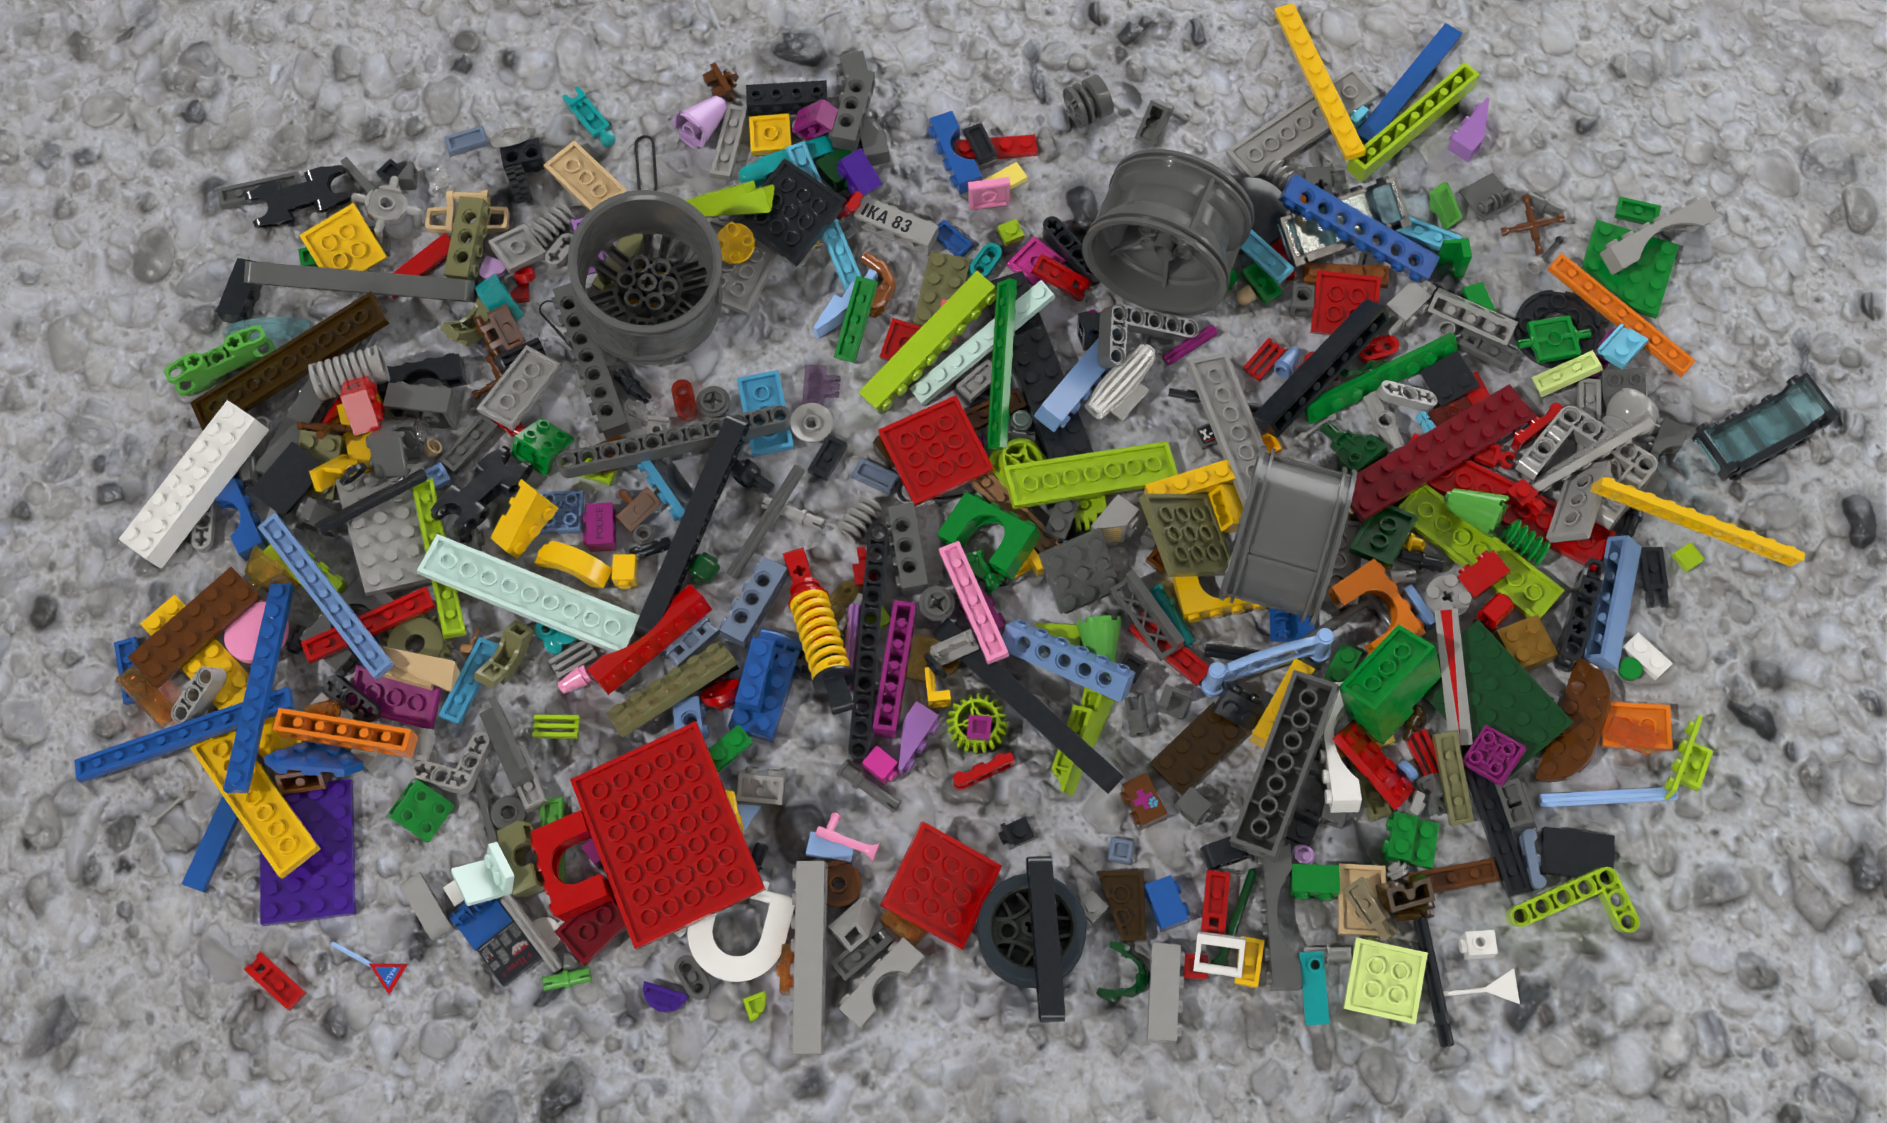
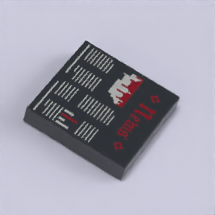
[476,920,542,987]

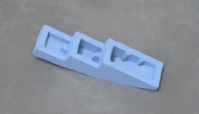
[813,269,878,339]

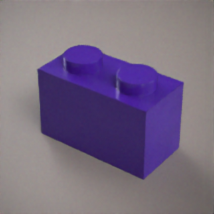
[836,148,882,198]

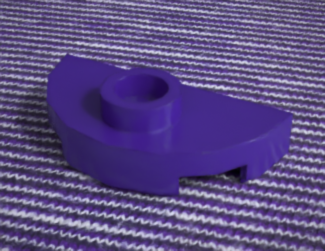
[643,981,689,1013]

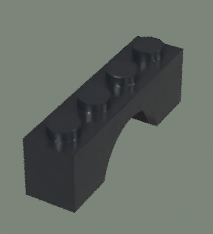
[377,353,467,401]

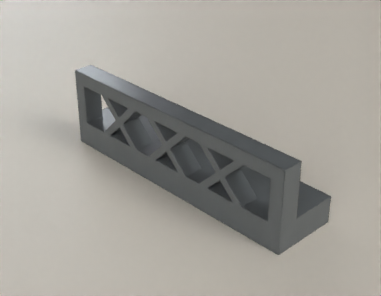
[1110,569,1185,661]
[479,696,534,789]

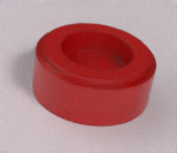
[514,267,536,284]

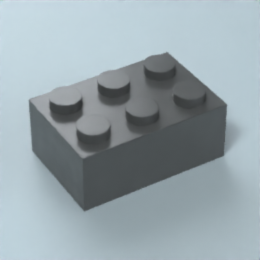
[383,382,462,430]

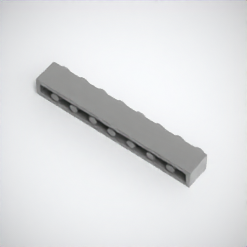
[789,861,828,1055]

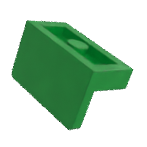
[1437,238,1472,278]

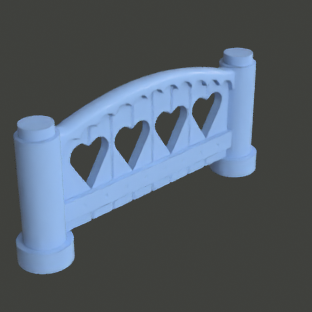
[1201,628,1334,698]

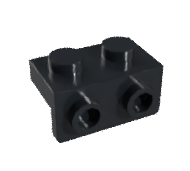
[1212,682,1266,731]

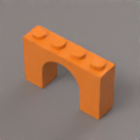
[1326,559,1426,655]

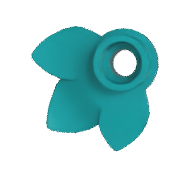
[535,623,578,655]

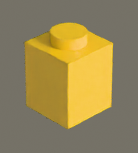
[612,554,639,589]

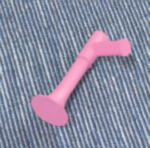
[815,813,881,864]

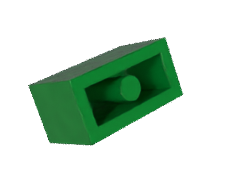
[1289,864,1340,901]

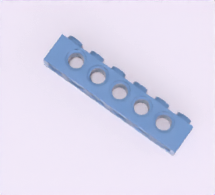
[1002,619,1136,702]

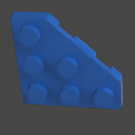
[264,741,364,777]

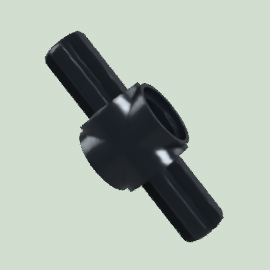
[732,459,775,495]

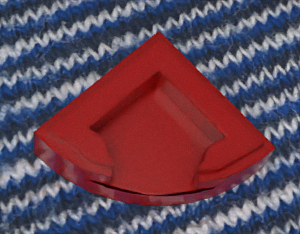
[510,283,530,304]

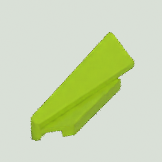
[685,181,774,217]
[1051,687,1115,796]

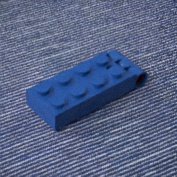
[728,627,803,743]

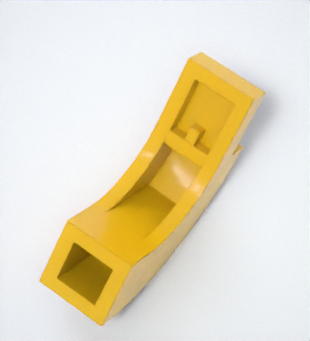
[534,541,612,588]

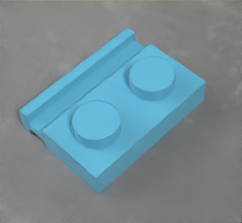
[1596,323,1648,370]

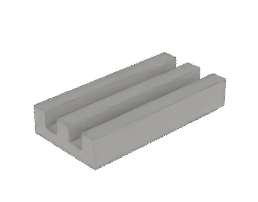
[548,641,599,680]

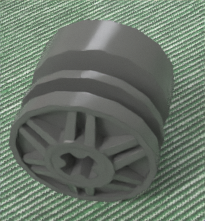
[1063,74,1114,128]

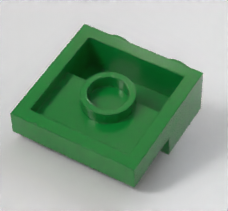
[1382,811,1439,870]

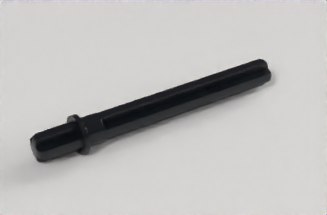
[314,469,428,534]
[1414,917,1454,1048]

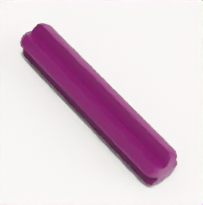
[1162,325,1218,366]

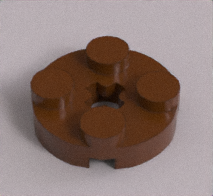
[827,860,862,908]

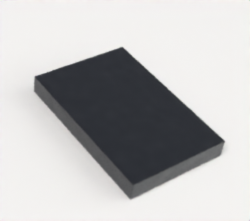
[249,441,322,518]
[1540,827,1615,882]

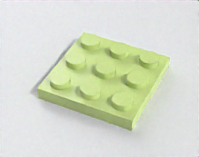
[1343,937,1428,1025]

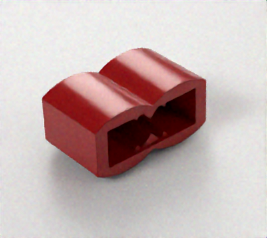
[1473,593,1514,634]

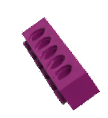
[873,600,917,739]

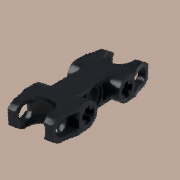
[244,165,353,229]
[430,446,533,537]
[1553,558,1606,672]

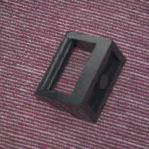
[1077,311,1100,351]

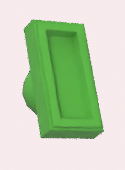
[1428,182,1463,229]

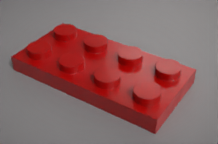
[1332,720,1415,810]

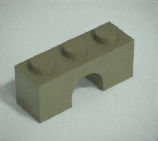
[497,820,545,898]

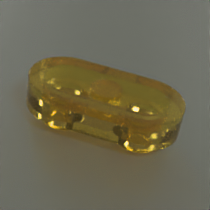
[829,580,859,621]

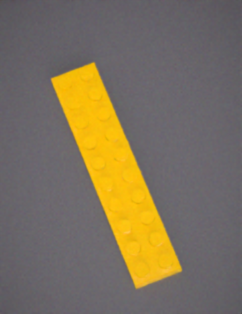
[140,594,306,760]

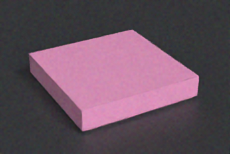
[968,177,1010,210]

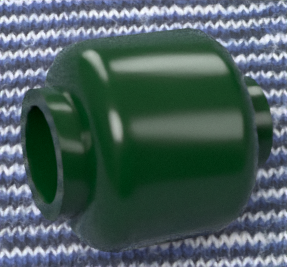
[687,552,720,586]

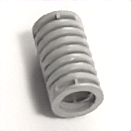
[308,345,390,401]

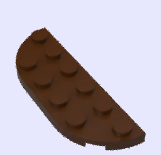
[1535,658,1612,783]

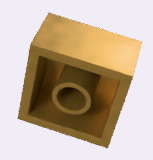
[1493,614,1558,672]

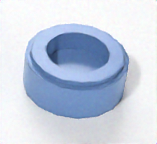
[1396,760,1419,783]

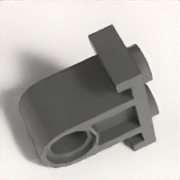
[293,497,340,537]

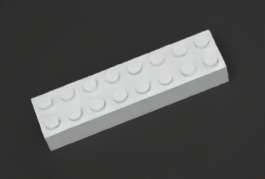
[119,400,269,569]

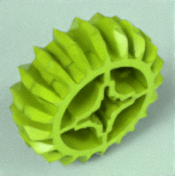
[946,693,1008,755]

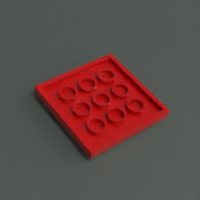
[878,395,994,507]
[880,821,1002,950]

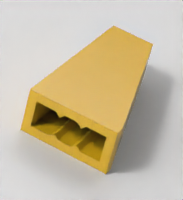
[337,394,385,474]

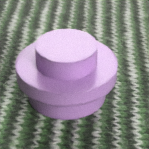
[1291,845,1315,864]

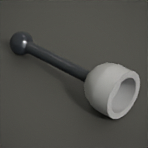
[1526,236,1564,275]

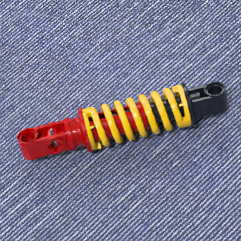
[782,547,855,715]

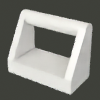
[1193,931,1246,978]

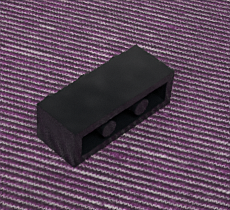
[216,258,262,326]

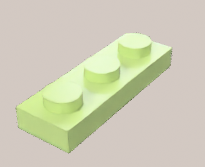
[1532,350,1603,397]

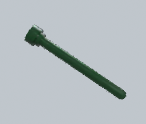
[1211,868,1257,976]

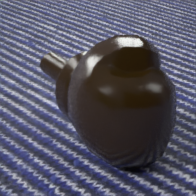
[1403,704,1426,742]

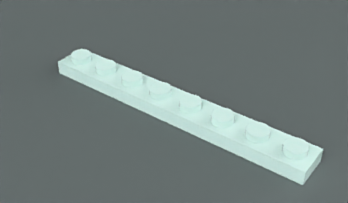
[909,280,1056,406]

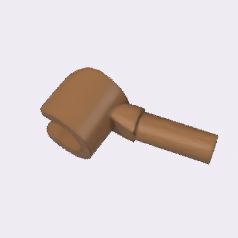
[460,627,482,657]

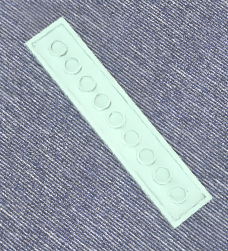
[417,534,640,653]

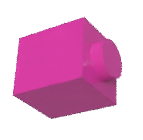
[862,746,899,785]

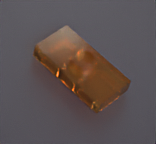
[776,944,794,996]

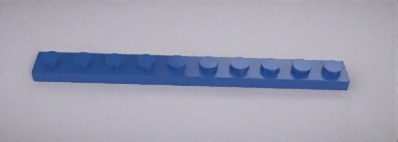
[223,583,295,793]
[74,687,295,783]

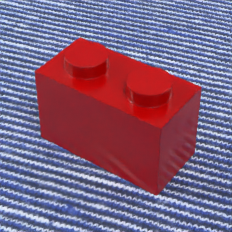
[1457,550,1511,600]

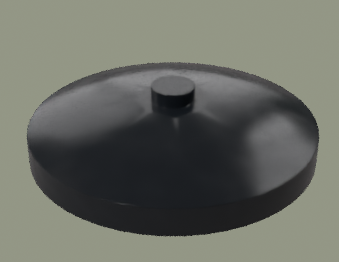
[1235,177,1288,254]

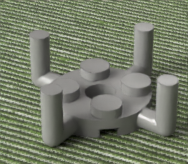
[351,176,422,245]

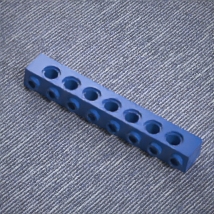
[1278,174,1440,283]

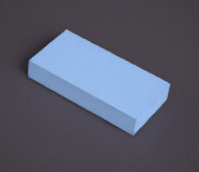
[806,832,855,864]

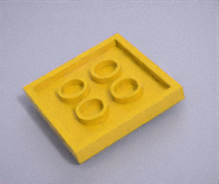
[299,203,388,271]

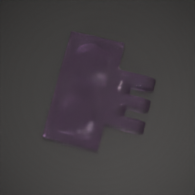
[802,364,841,406]

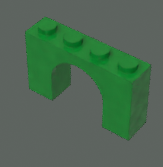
[937,492,1041,580]

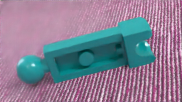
[562,86,616,147]

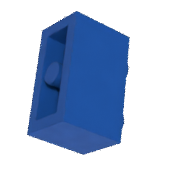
[1144,875,1190,933]

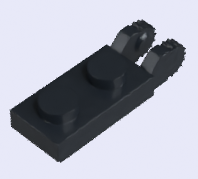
[1639,547,1669,608]

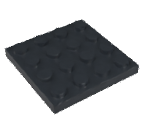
[733,158,847,267]

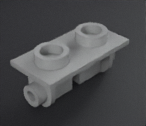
[930,629,979,666]

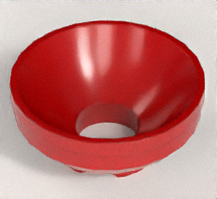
[701,679,740,710]

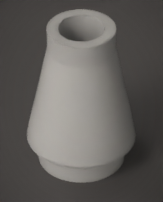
[415,728,437,762]

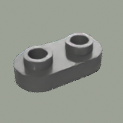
[674,955,711,1000]

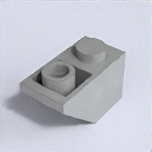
[828,896,877,953]

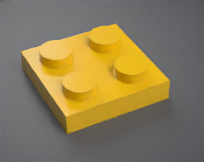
[749,113,792,156]

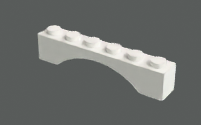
[1319,682,1362,813]

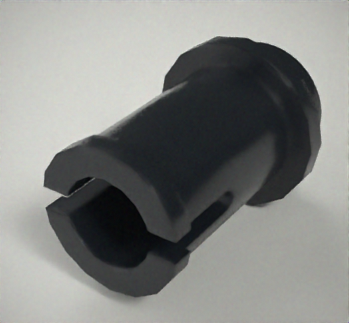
[286,625,307,654]

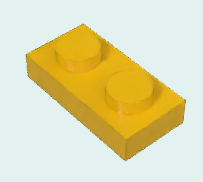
[1234,936,1264,988]

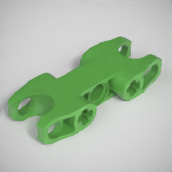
[163,326,276,396]

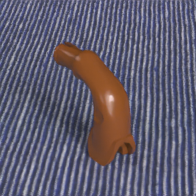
[861,251,896,318]

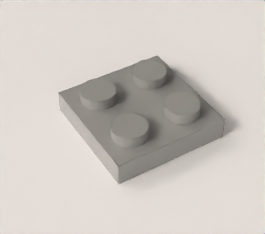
[488,224,546,274]

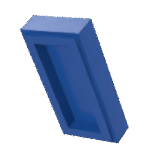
[937,219,974,257]

